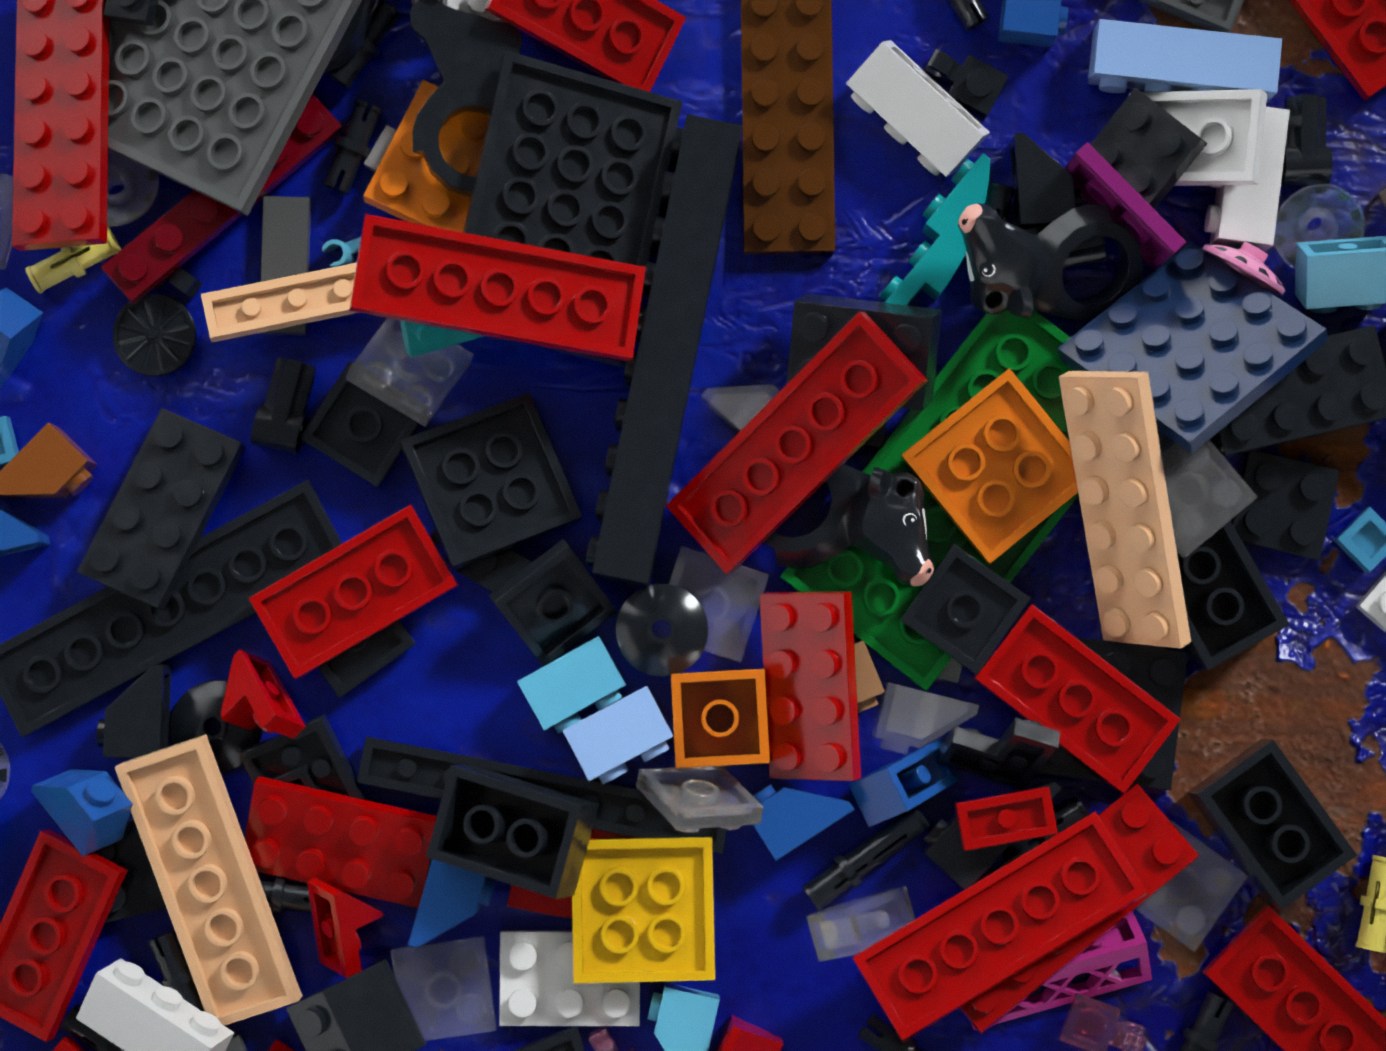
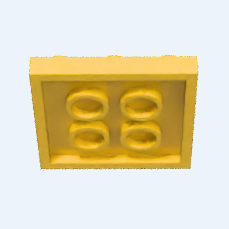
[572,837,715,983]

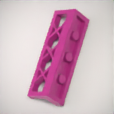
[971,912,1152,1030]

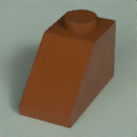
[0,422,98,499]

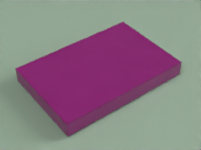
[1065,142,1186,270]

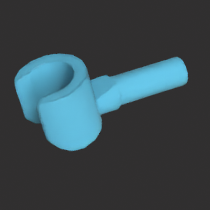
[322,236,361,267]

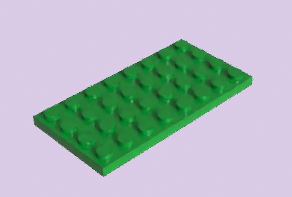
[780,309,1079,691]

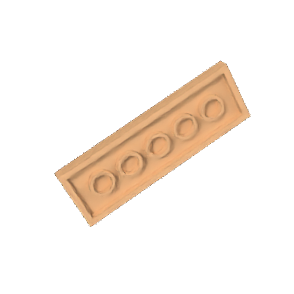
[1059,371,1191,649]
[115,734,302,1026]

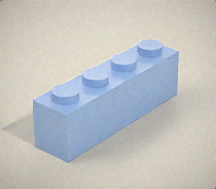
[1088,19,1282,103]

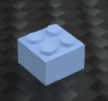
[562,686,674,784]

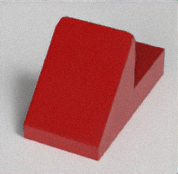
[221,649,306,739]
[307,877,384,978]

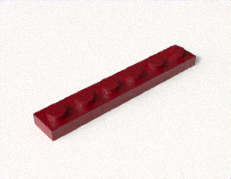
[101,94,343,305]

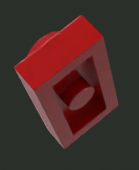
[954,786,1058,851]

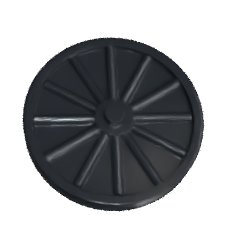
[113,294,197,377]

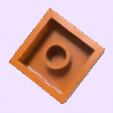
[671,669,770,768]

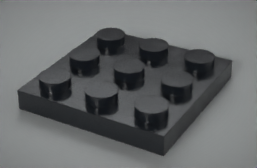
[400,393,582,571]
[1038,637,1188,790]

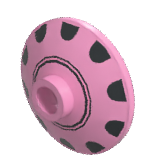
[1201,241,1285,295]

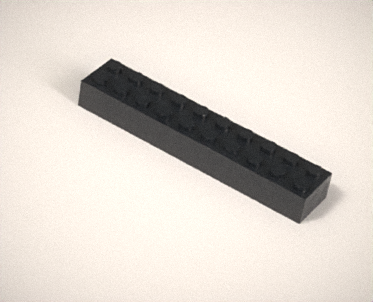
[586,114,742,587]

